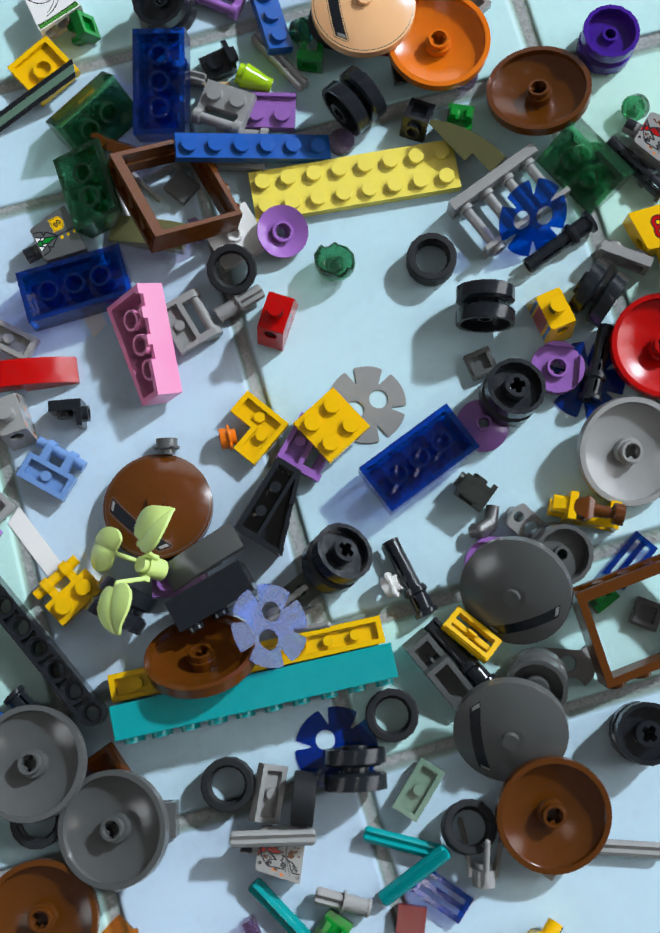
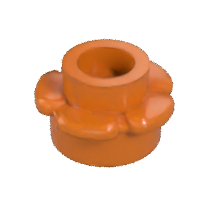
[218,424,237,451]

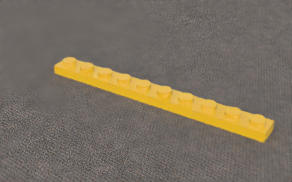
[107,615,386,703]

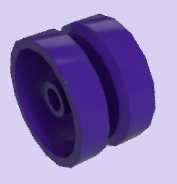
[576,4,640,75]

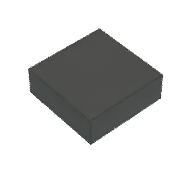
[163,169,201,206]
[463,346,497,382]
[628,596,660,632]

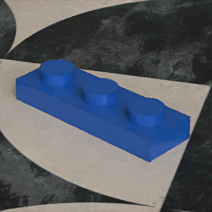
[250,0,294,55]

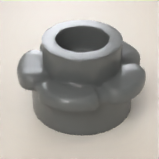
[153,438,180,455]

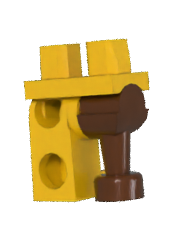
[547,490,626,532]

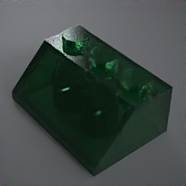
[45,71,144,167]
[536,118,635,215]
[53,137,123,239]

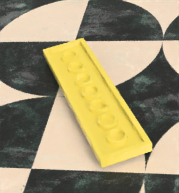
[248,140,461,222]

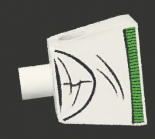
[25,0,84,41]

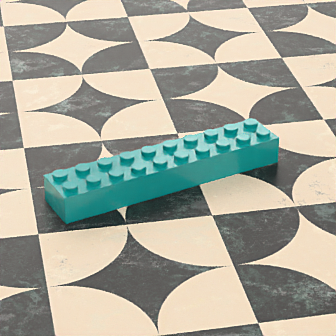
[109,642,399,745]

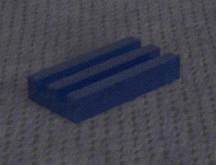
[601,531,658,591]
[410,871,474,924]

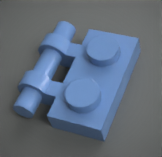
[15,436,88,502]

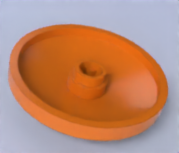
[388,0,491,91]

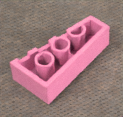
[106,283,182,406]

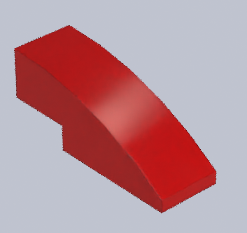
[0,356,80,393]

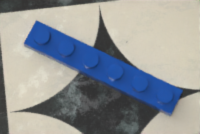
[173,132,331,163]

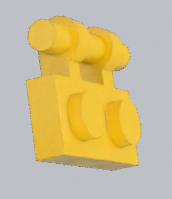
[32,555,102,626]

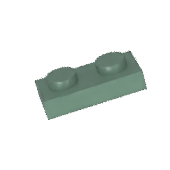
[391,757,445,822]

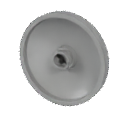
[576,397,660,506]

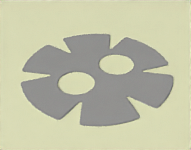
[331,366,406,443]

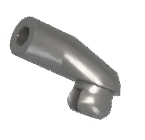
[468,505,500,540]

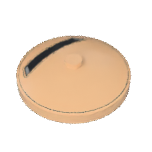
[311,0,416,58]

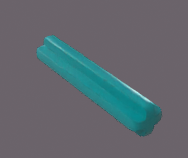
[363,826,442,857]
[378,844,451,906]
[248,877,312,933]

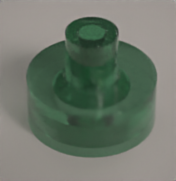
[288,17,313,46]
[621,93,650,121]

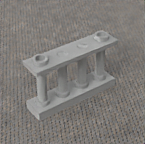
[446,142,571,259]

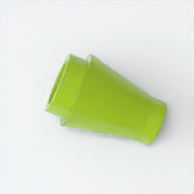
[234,63,274,92]

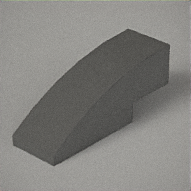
[166,522,245,592]
[401,628,473,711]

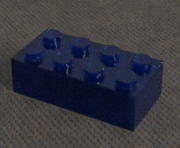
[132,27,191,142]
[15,243,133,332]
[358,403,480,516]

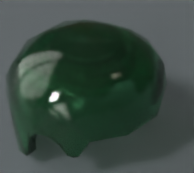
[314,242,355,282]

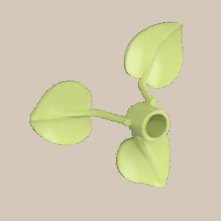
[91,505,175,636]

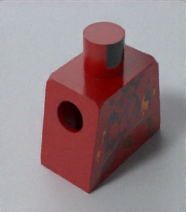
[257,292,298,352]

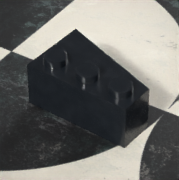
[233,457,301,557]
[164,560,261,635]

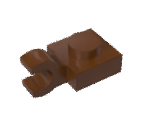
[88,133,136,154]

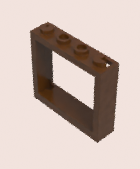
[107,139,243,253]
[572,554,660,689]

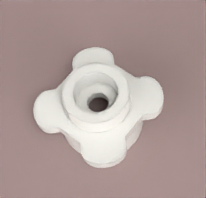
[379,571,403,598]

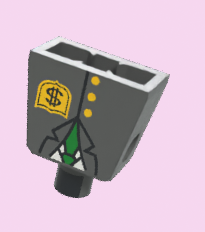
[22,206,92,269]

